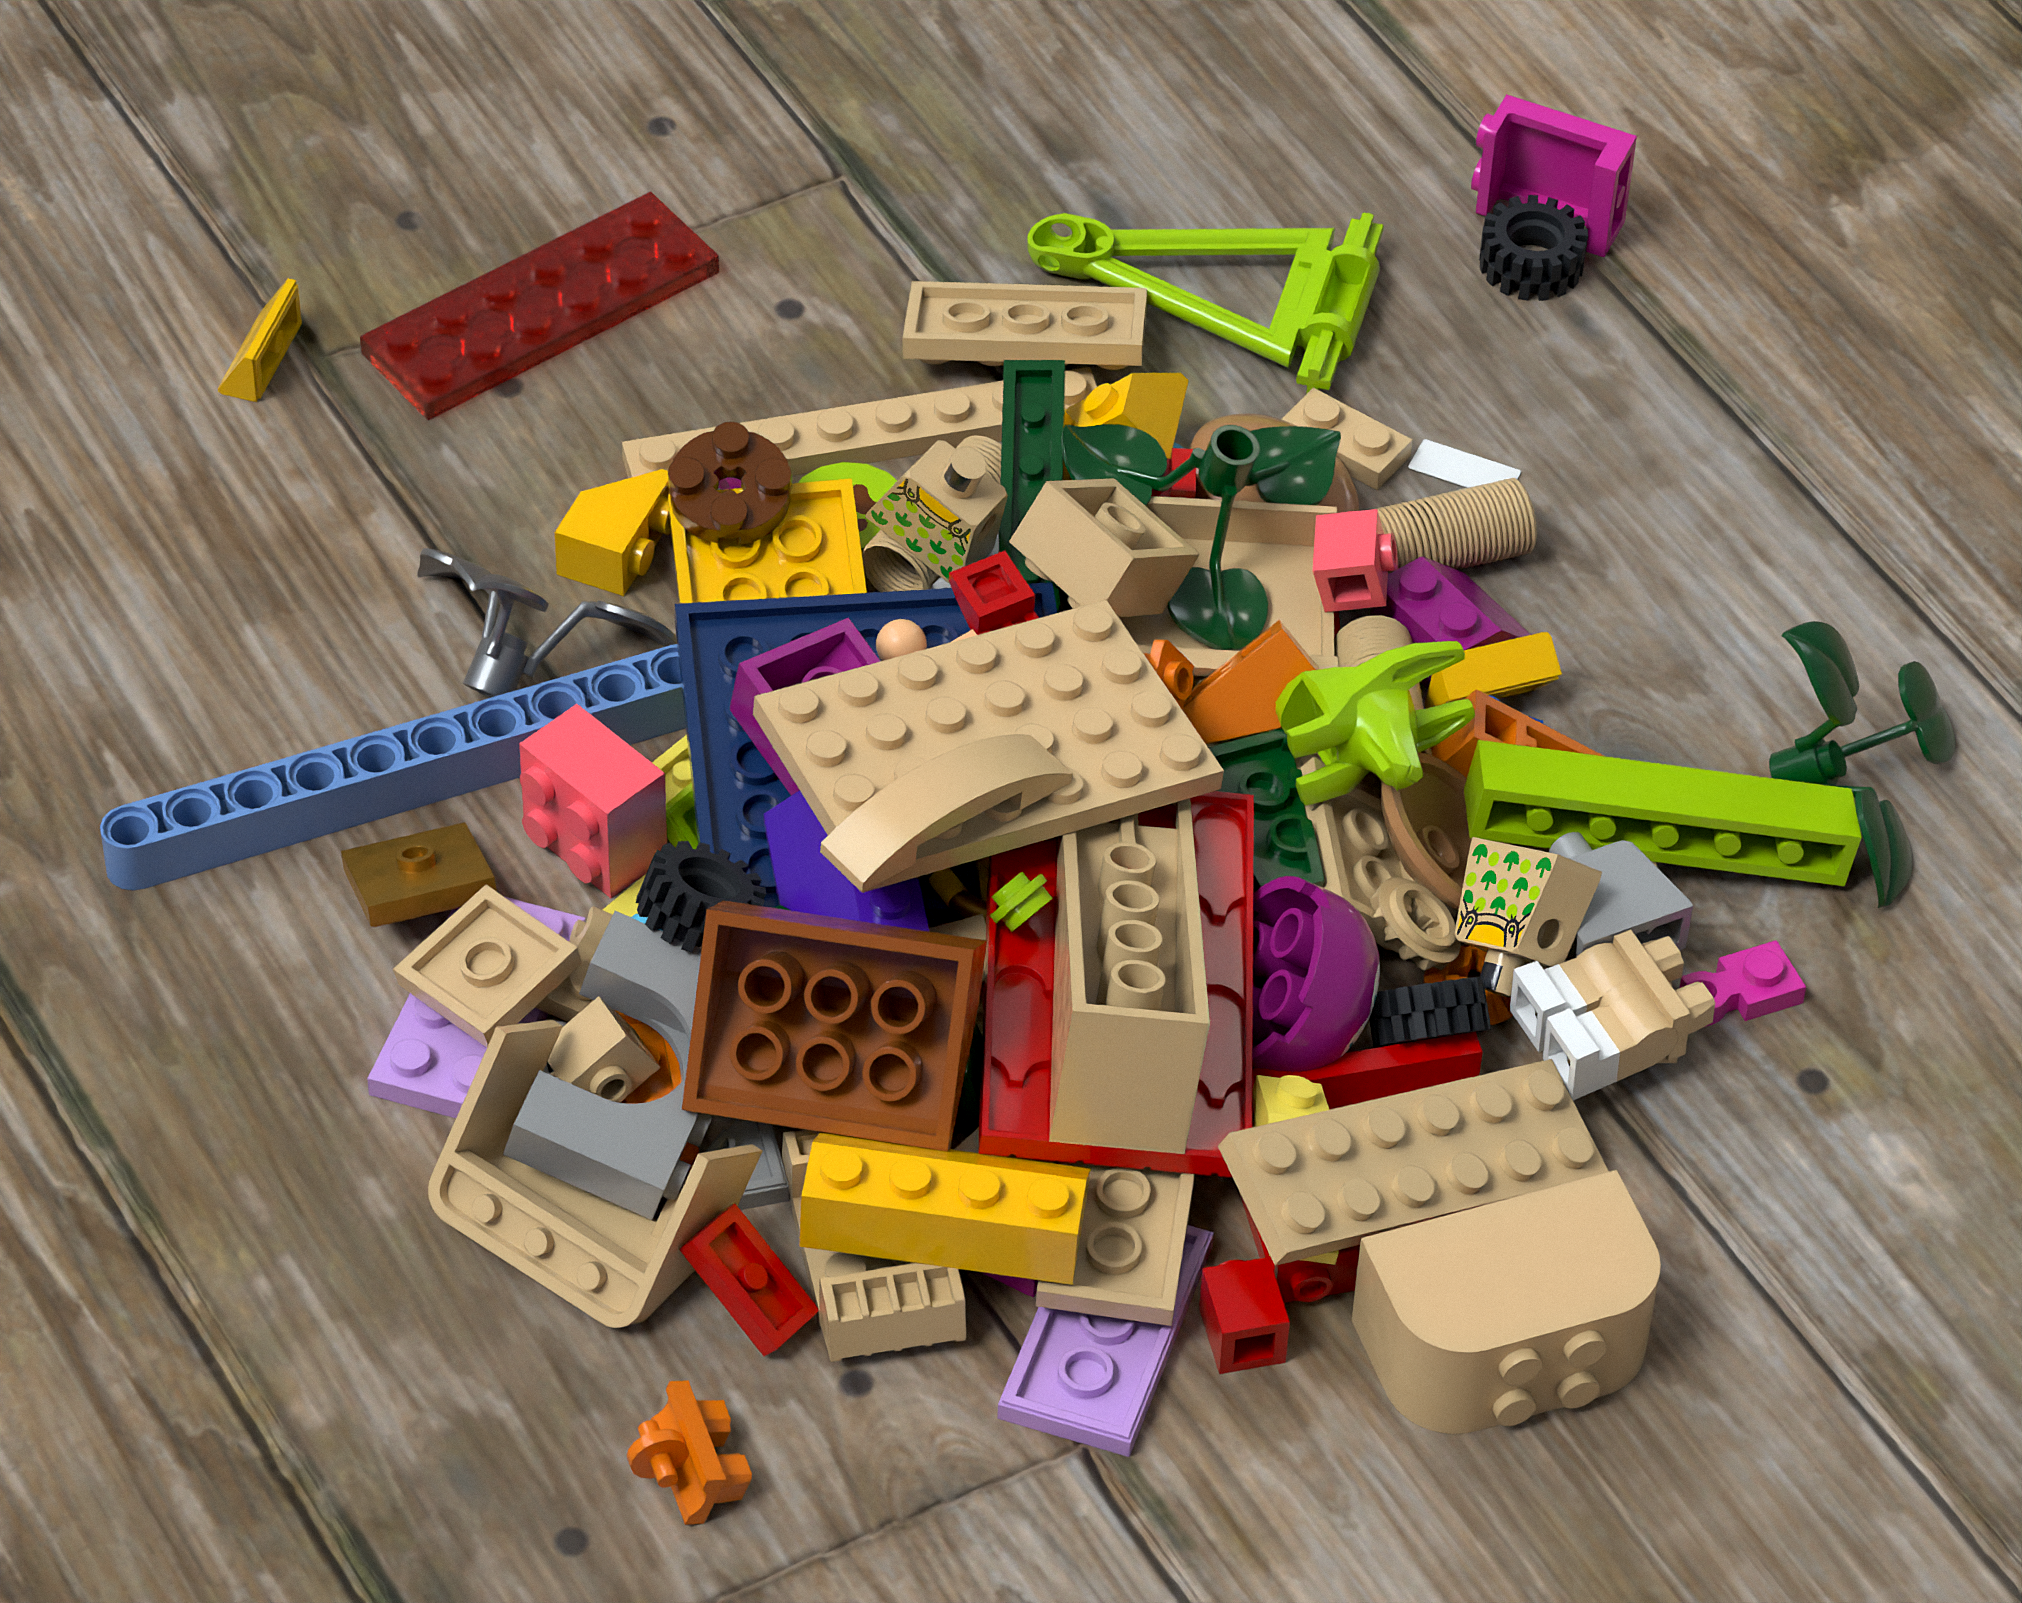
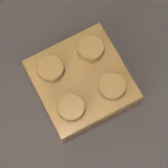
[393,885,582,1047]

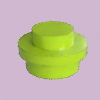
[990,872,1052,932]

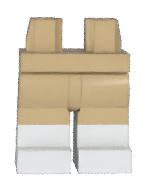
[1510,930,1715,1100]

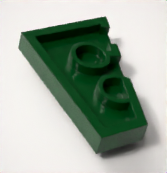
[1208,728,1324,893]

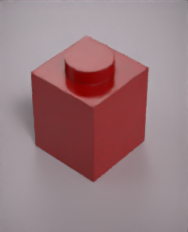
[1199,1257,1290,1374]

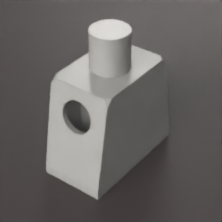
[1549,832,1693,962]

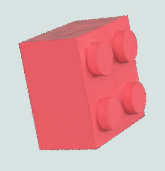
[519,704,667,898]

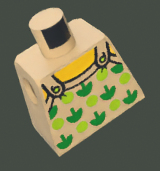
[865,440,1008,584]
[1455,837,1602,998]

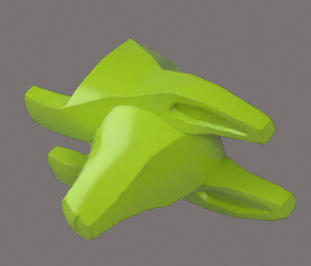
[1276,641,1475,806]

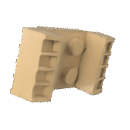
[782,1130,966,1362]

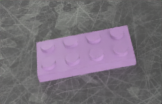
[367,897,586,1118]

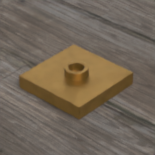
[341,822,497,927]

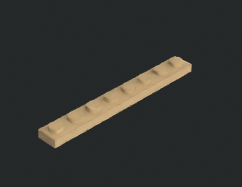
[622,367,1097,478]

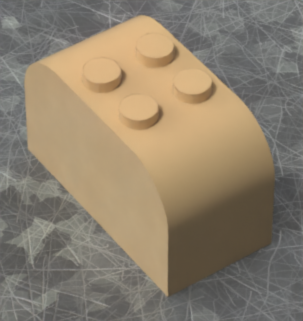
[1351,1170,1661,1434]

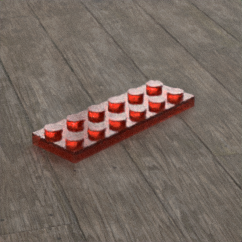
[360,191,719,421]

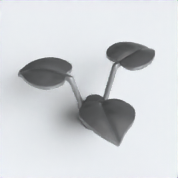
[417,548,677,698]

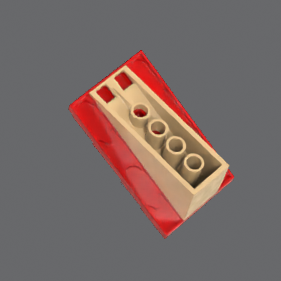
[979,791,1254,1178]

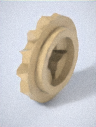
[1370,877,1461,971]

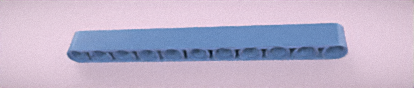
[100,644,686,891]

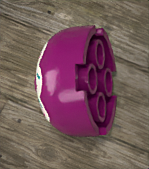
[1252,876,1380,1072]

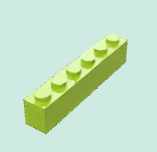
[1464,740,1862,886]

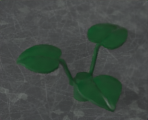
[1061,424,1341,651]
[1769,621,1956,908]

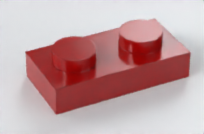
[679,1203,819,1357]

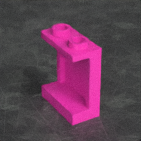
[1471,94,1637,258]

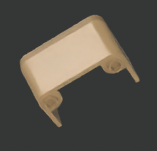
[428,1020,763,1328]

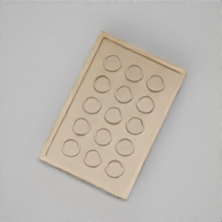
[753,600,1224,893]

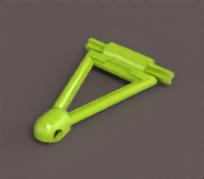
[1027,213,1384,393]

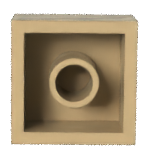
[1009,478,1200,617]

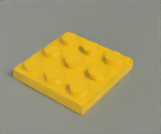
[668,478,867,603]

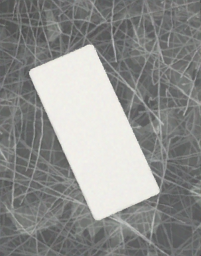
[1408,439,1521,488]

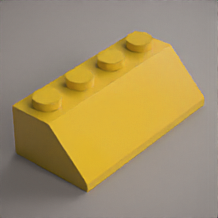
[799,1132,1091,1285]

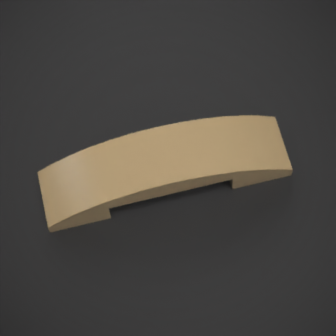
[820,734,1073,892]

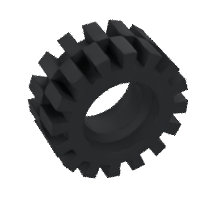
[1479,195,1588,301]
[636,841,766,953]
[1369,977,1491,1047]

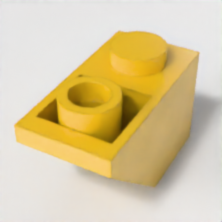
[554,469,671,596]

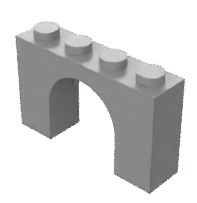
[503,911,714,1220]

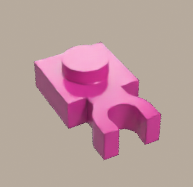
[1679,940,1806,1027]

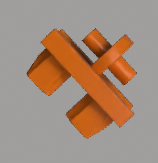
[627,1380,752,1525]

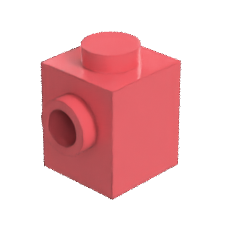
[1312,509,1398,612]

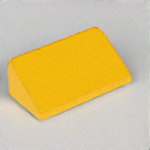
[218,278,302,402]
[1425,632,1562,709]

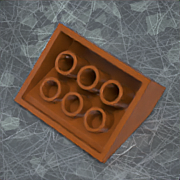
[682,901,987,1151]

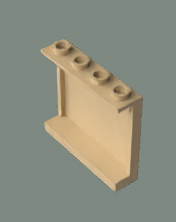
[1118,496,1338,689]

